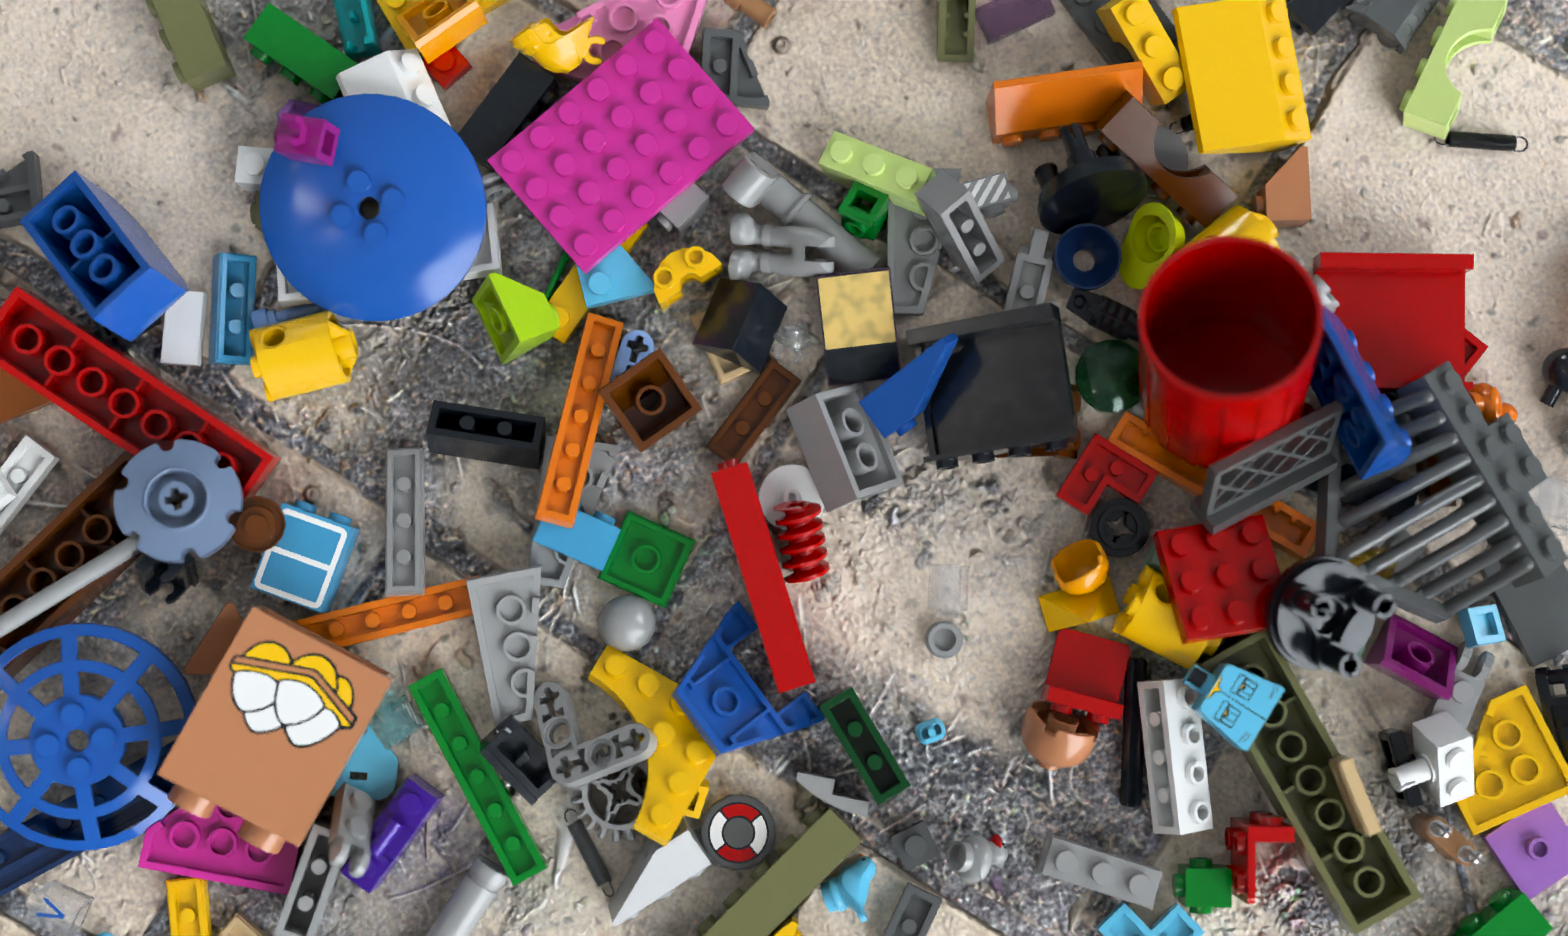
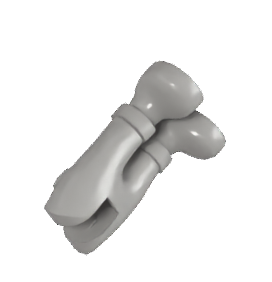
[728,213,836,281]

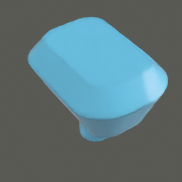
[915,718,946,745]

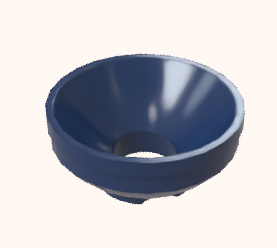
[1053,223,1121,291]

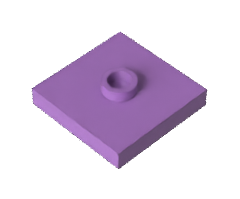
[1480,802,1568,899]

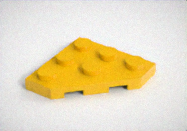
[1454,685,1568,836]

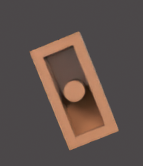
[1252,147,1312,228]

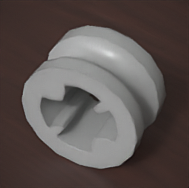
[482,172,511,203]

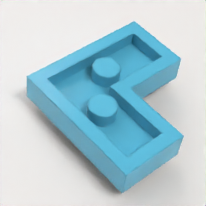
[1096,901,1205,936]

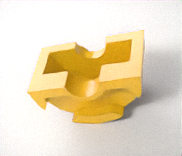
[653,246,723,311]

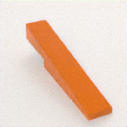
[1108,411,1316,561]

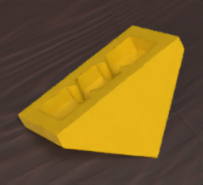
[1037,576,1120,632]

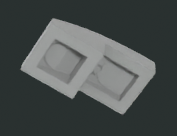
[796,769,869,817]

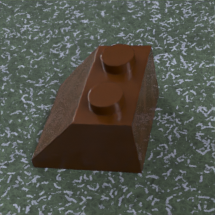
[598,347,702,453]

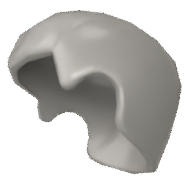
[597,595,656,652]

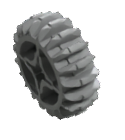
[570,743,647,842]

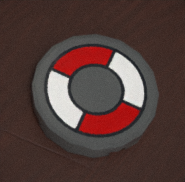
[701,794,776,871]

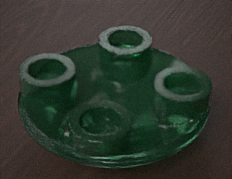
[1075,340,1141,413]

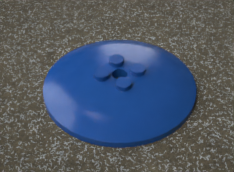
[259,94,487,321]

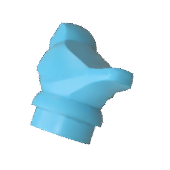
[821,854,876,923]

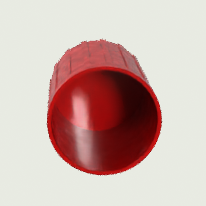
[1138,236,1324,469]

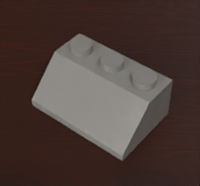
[786,381,904,513]

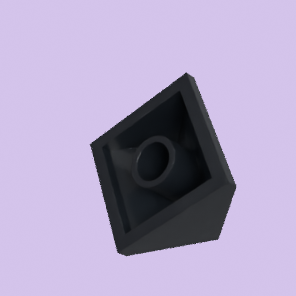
[692,278,787,374]

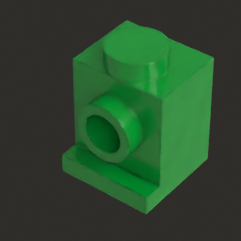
[838,181,889,241]

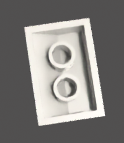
[336,49,451,126]

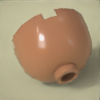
[1021,701,1100,771]

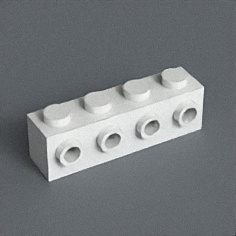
[1137,677,1213,835]

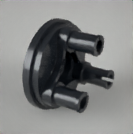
[1034,123,1148,235]
[1265,555,1396,678]

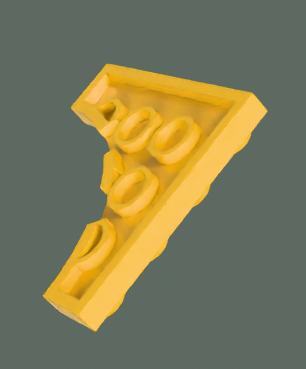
[588,645,716,847]

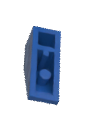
[859,333,959,438]

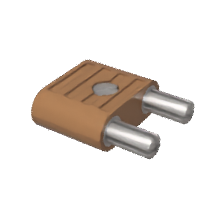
[1411,812,1482,866]

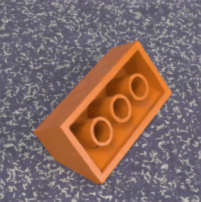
[986,61,1143,147]

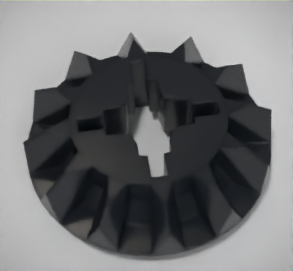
[1089,498,1150,557]

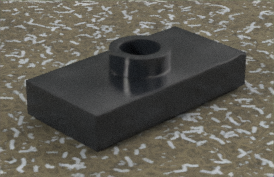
[1378,728,1424,808]

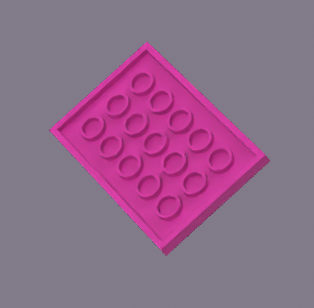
[487,18,754,274]

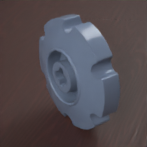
[114,439,244,563]

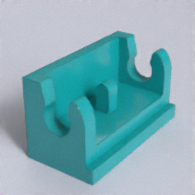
[334,0,383,60]

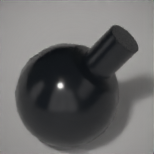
[1539,348,1568,408]

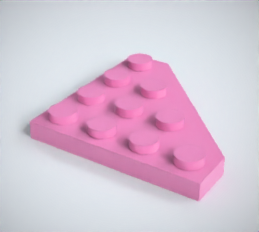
[533,0,708,82]

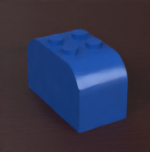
[20,170,189,341]

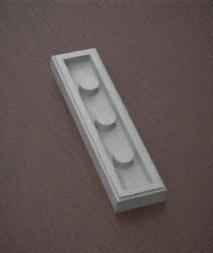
[385,447,425,597]

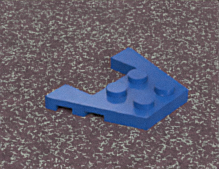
[671,601,825,757]

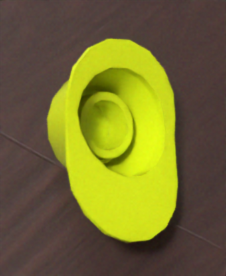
[1119,202,1185,290]

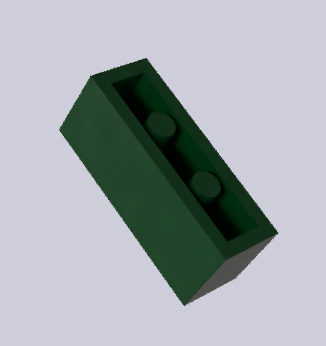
[818,685,911,806]

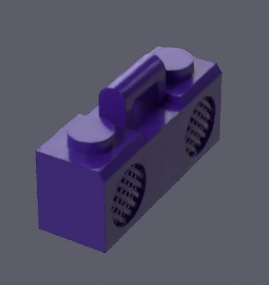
[340,774,446,894]

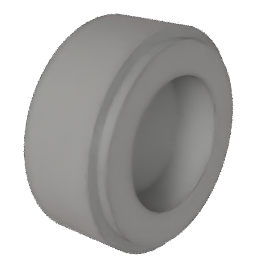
[925,621,963,658]

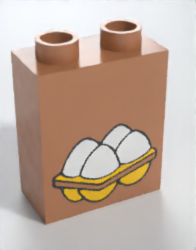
[157,605,396,854]

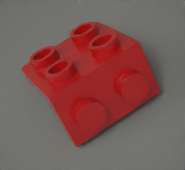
[1040,628,1131,725]
[1224,811,1295,904]

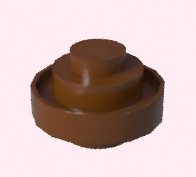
[229,496,286,552]

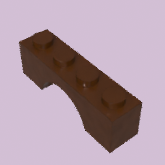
[1095,90,1238,229]

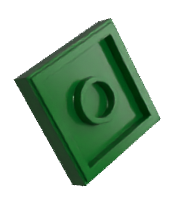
[597,511,696,608]

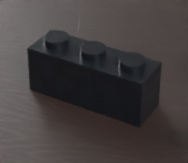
[458,52,559,173]
[426,400,546,470]

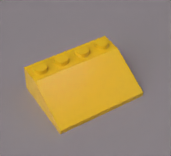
[1172,0,1312,154]

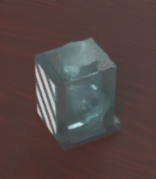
[369,695,426,750]

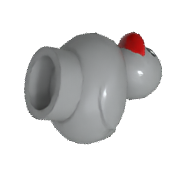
[947,834,1008,883]

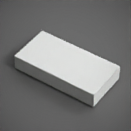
[160,291,207,367]

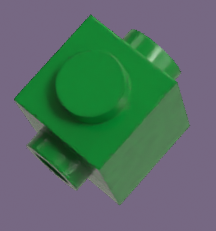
[1172,857,1232,914]

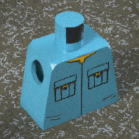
[1183,663,1285,752]

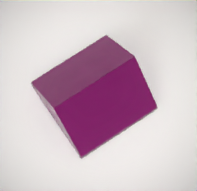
[1364,614,1458,700]

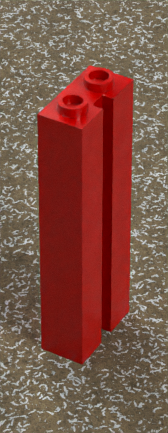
[711,458,816,693]

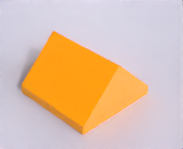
[395,0,488,64]

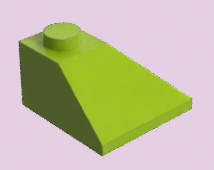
[471,272,560,365]

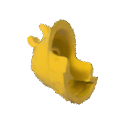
[509,15,605,74]

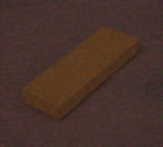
[706,358,802,463]

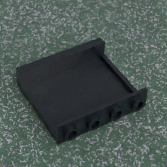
[906,302,1079,470]

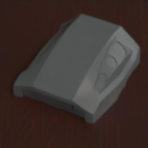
[1341,0,1439,54]

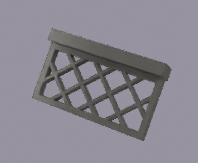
[1189,400,1344,535]

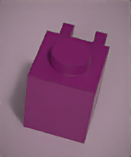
[274,112,340,166]

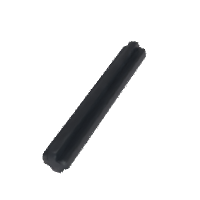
[1120,658,1147,807]

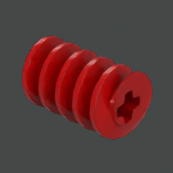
[773,500,830,583]

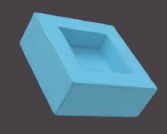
[1458,604,1506,648]

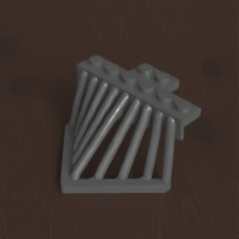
[1315,360,1568,624]

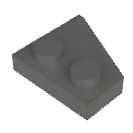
[700,28,770,110]
[0,151,43,229]

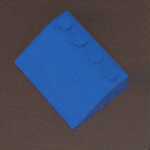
[1310,305,1412,480]

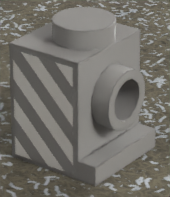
[962,171,1018,219]

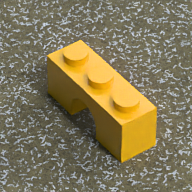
[1096,0,1186,105]

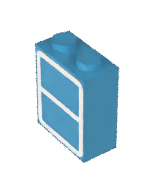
[250,499,360,613]

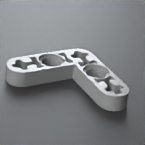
[534,681,657,788]

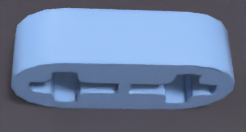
[609,330,655,382]

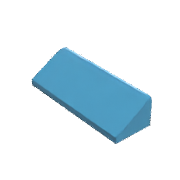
[208,252,257,365]

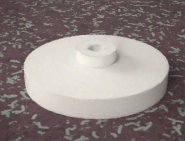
[759,464,824,531]

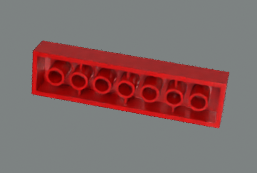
[0,286,281,499]

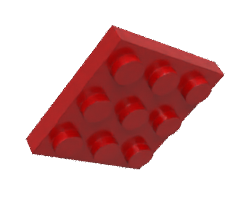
[1152,514,1281,645]

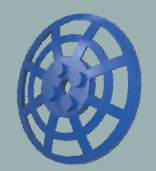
[0,623,197,851]

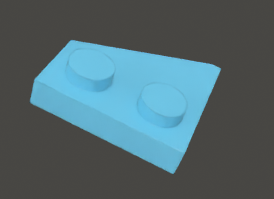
[576,245,655,309]

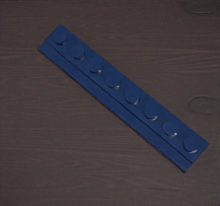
[0,739,177,897]

